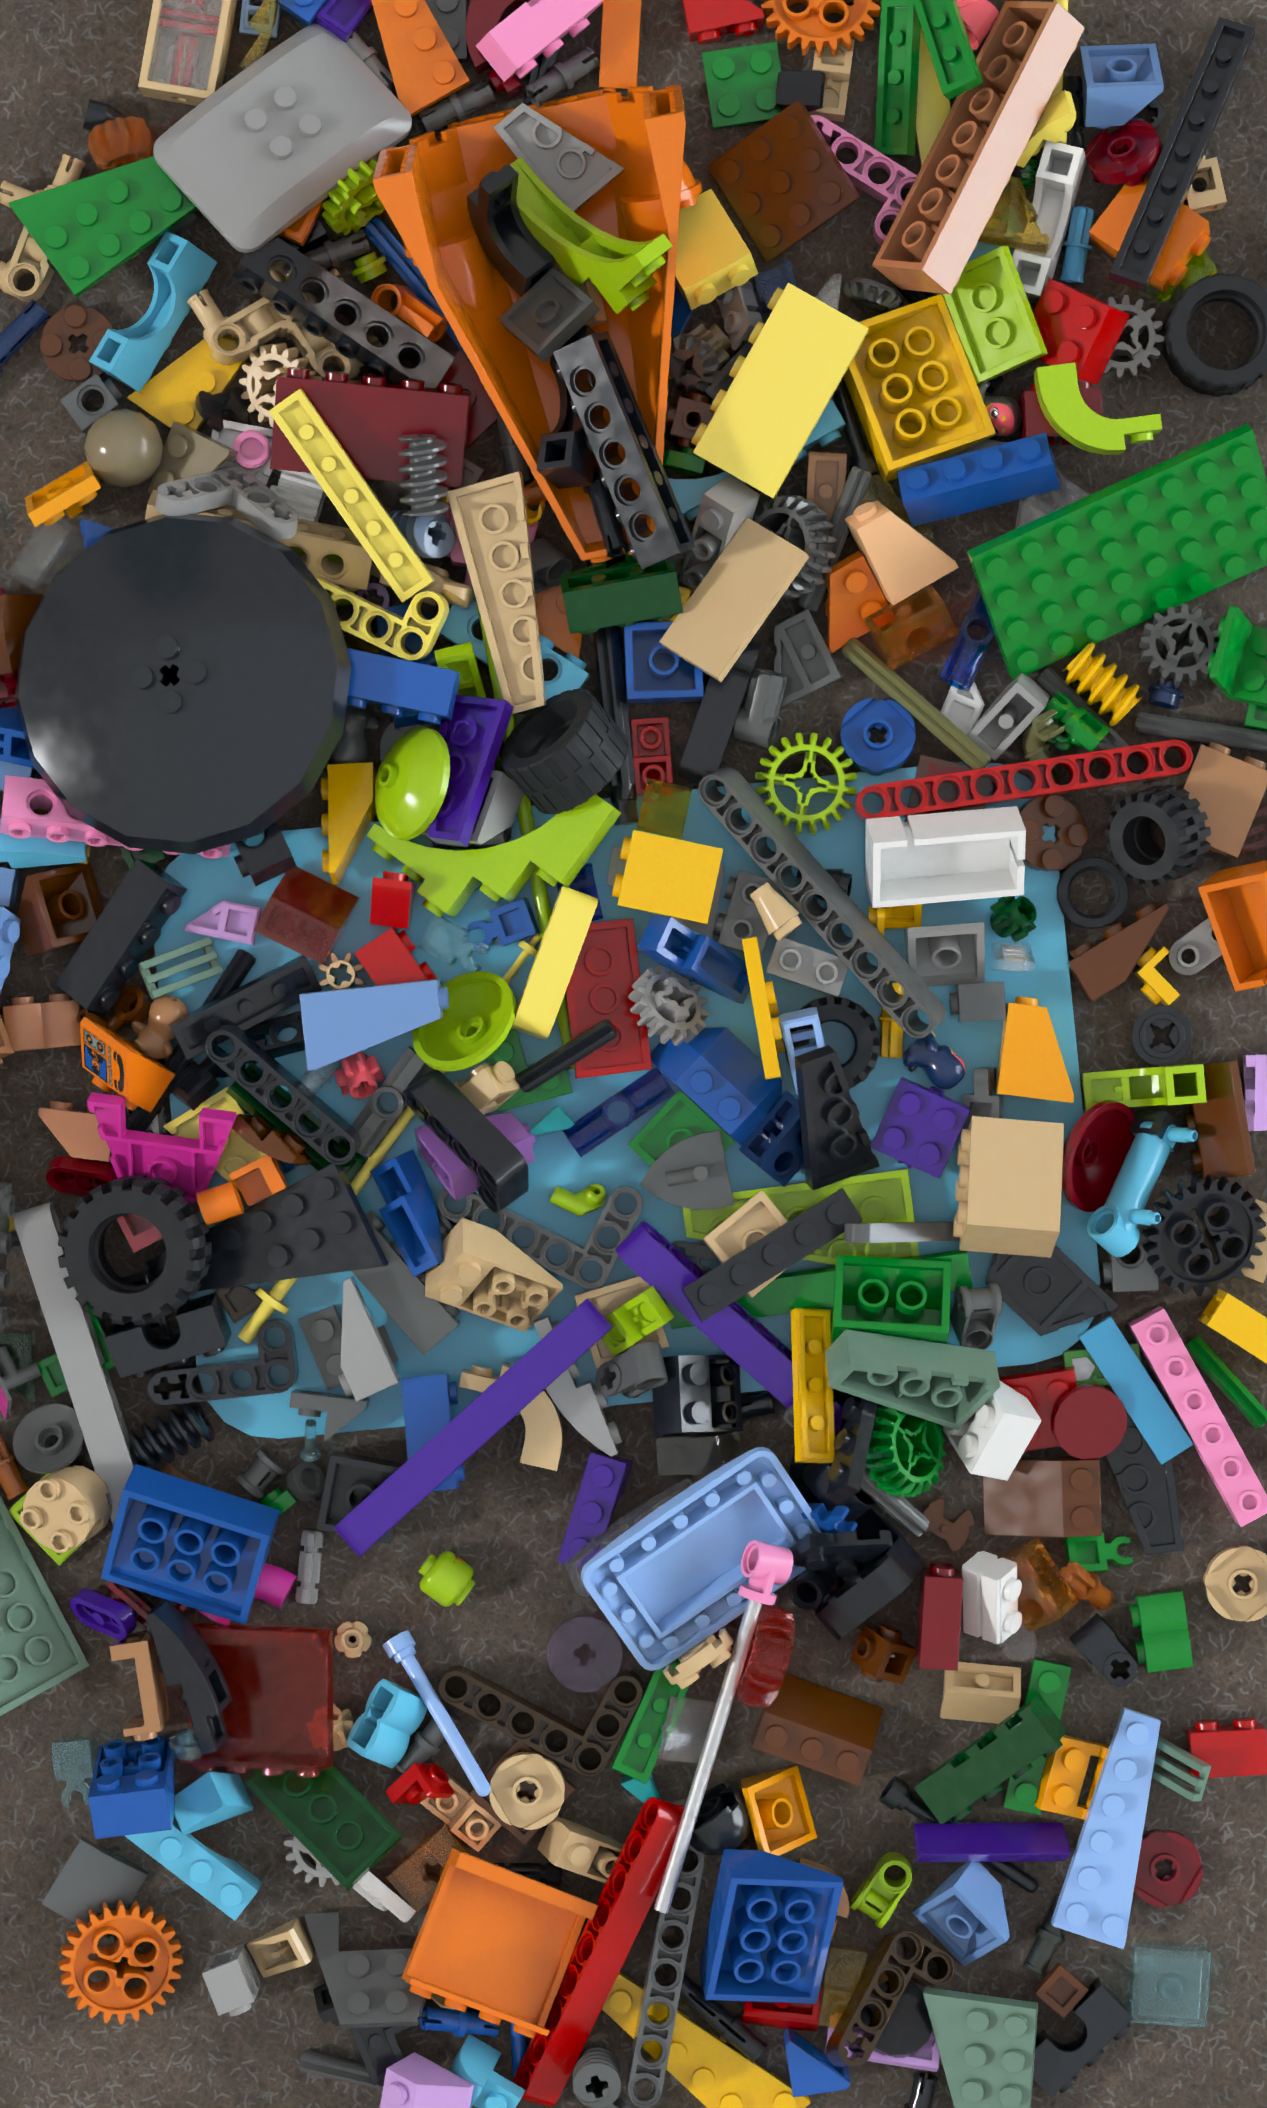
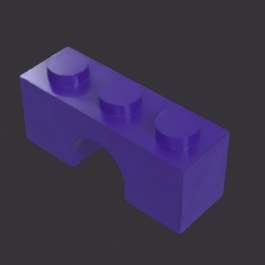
[557,1450,633,1569]

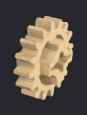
[239,343,316,427]

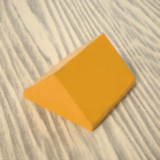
[741,1765,817,1856]

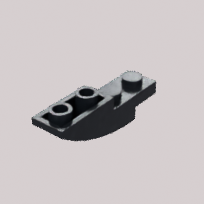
[147,1600,232,1754]

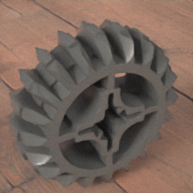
[754,495,838,599]

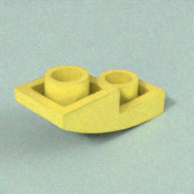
[1016,90,1076,168]

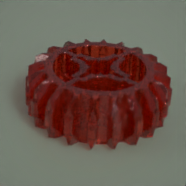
[734,1604,796,1709]

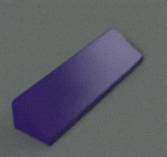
[914,1823,1070,1862]

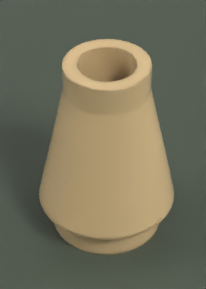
[750,882,803,941]

